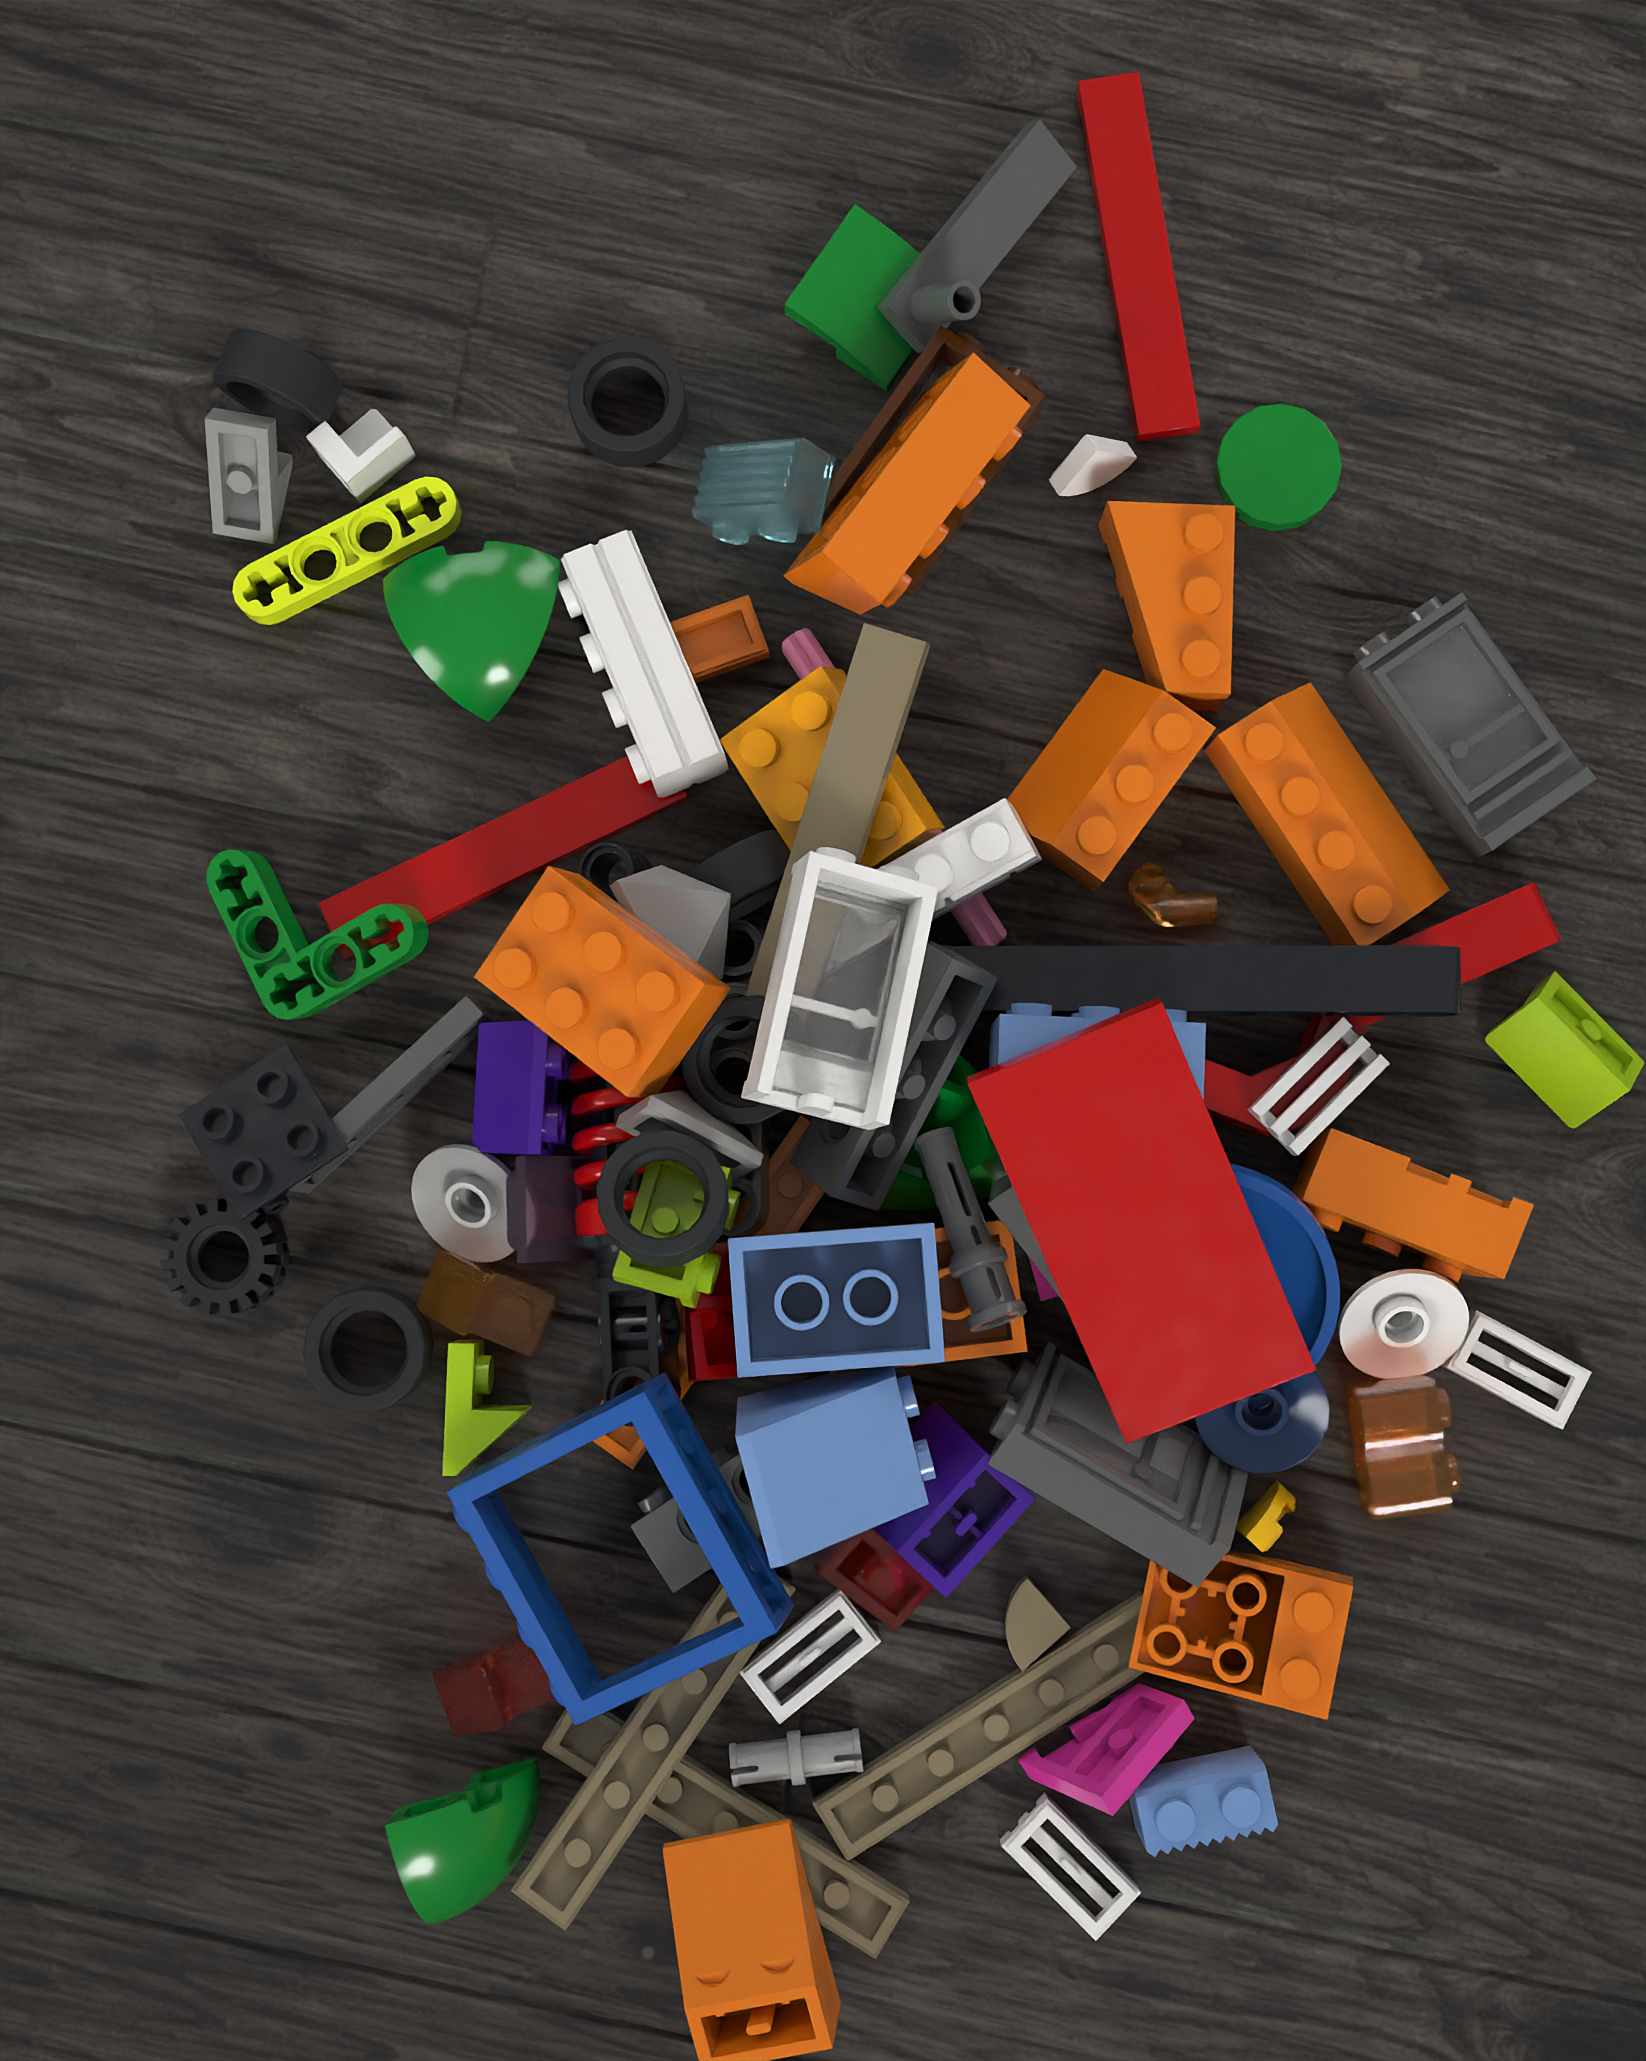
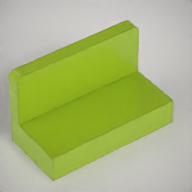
[1485,971,1645,1128]

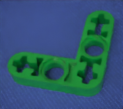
[206,849,428,1020]

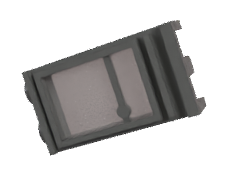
[1343,592,1596,861]
[988,1341,1249,1587]

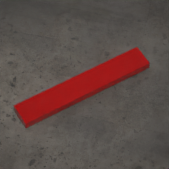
[1076,72,1200,442]
[318,756,688,962]

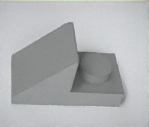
[205,407,293,544]

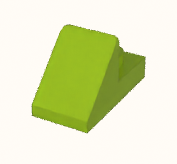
[442,1339,532,1476]

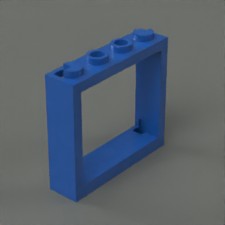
[446,1372,794,1726]

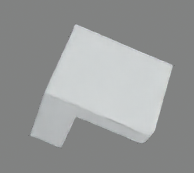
[306,409,416,503]

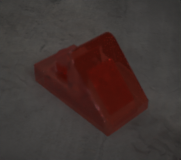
[813,1528,935,1631]
[432,1639,556,1736]

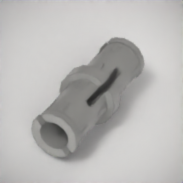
[729,1728,863,1787]

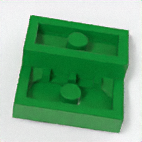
[784,205,920,391]

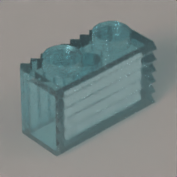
[691,438,836,545]

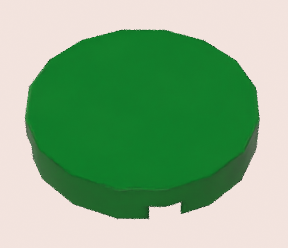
[1214,403,1342,531]

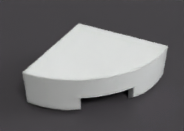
[1049,434,1137,496]

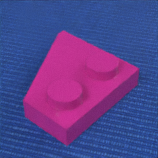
[1018,1683,1195,1816]

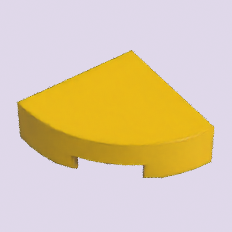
[1236,1480,1296,1553]

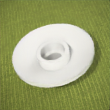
[1338,1269,1469,1379]

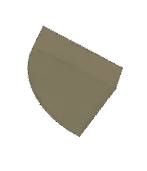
[1005,1574,1071,1671]

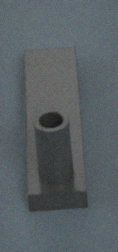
[877,119,1077,353]
[289,995,495,1194]

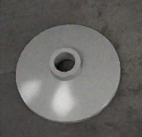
[411,1144,529,1262]

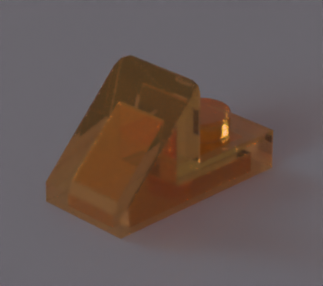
[416,1249,559,1357]

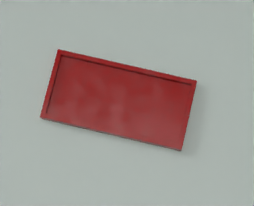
[967,997,1316,1444]

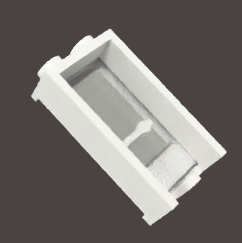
[741,847,939,1130]

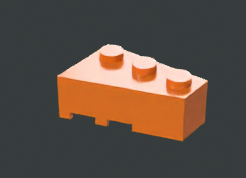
[1098,501,1235,712]
[1292,1128,1534,1283]

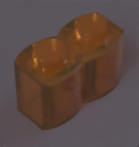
[1345,1375,1460,1520]

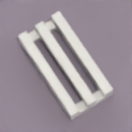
[1247,1017,1390,1156]
[1441,1309,1592,1429]
[739,1586,881,1724]
[1000,1792,1141,1940]

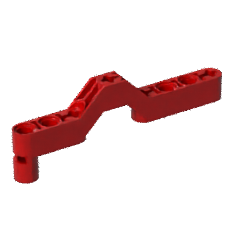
[1204,882,1562,1138]

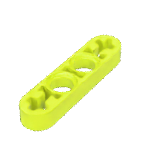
[232,476,462,625]

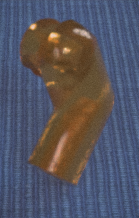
[1128,863,1218,928]

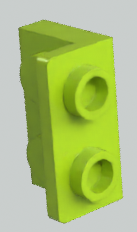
[612,1160,741,1309]

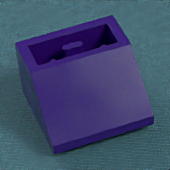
[472,1021,574,1157]
[874,1400,1036,1598]

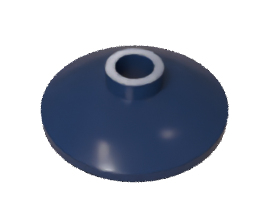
[1195,1371,1329,1473]

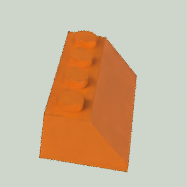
[783,352,1031,615]
[1205,682,1450,946]

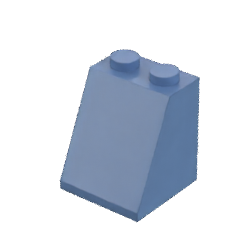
[735,1366,936,1569]

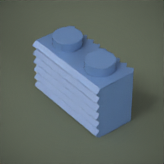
[1129,1745,1278,1857]

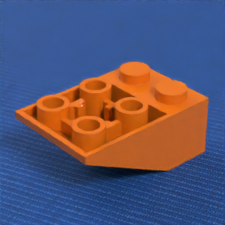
[1129,1550,1353,1720]
[662,1818,841,2061]

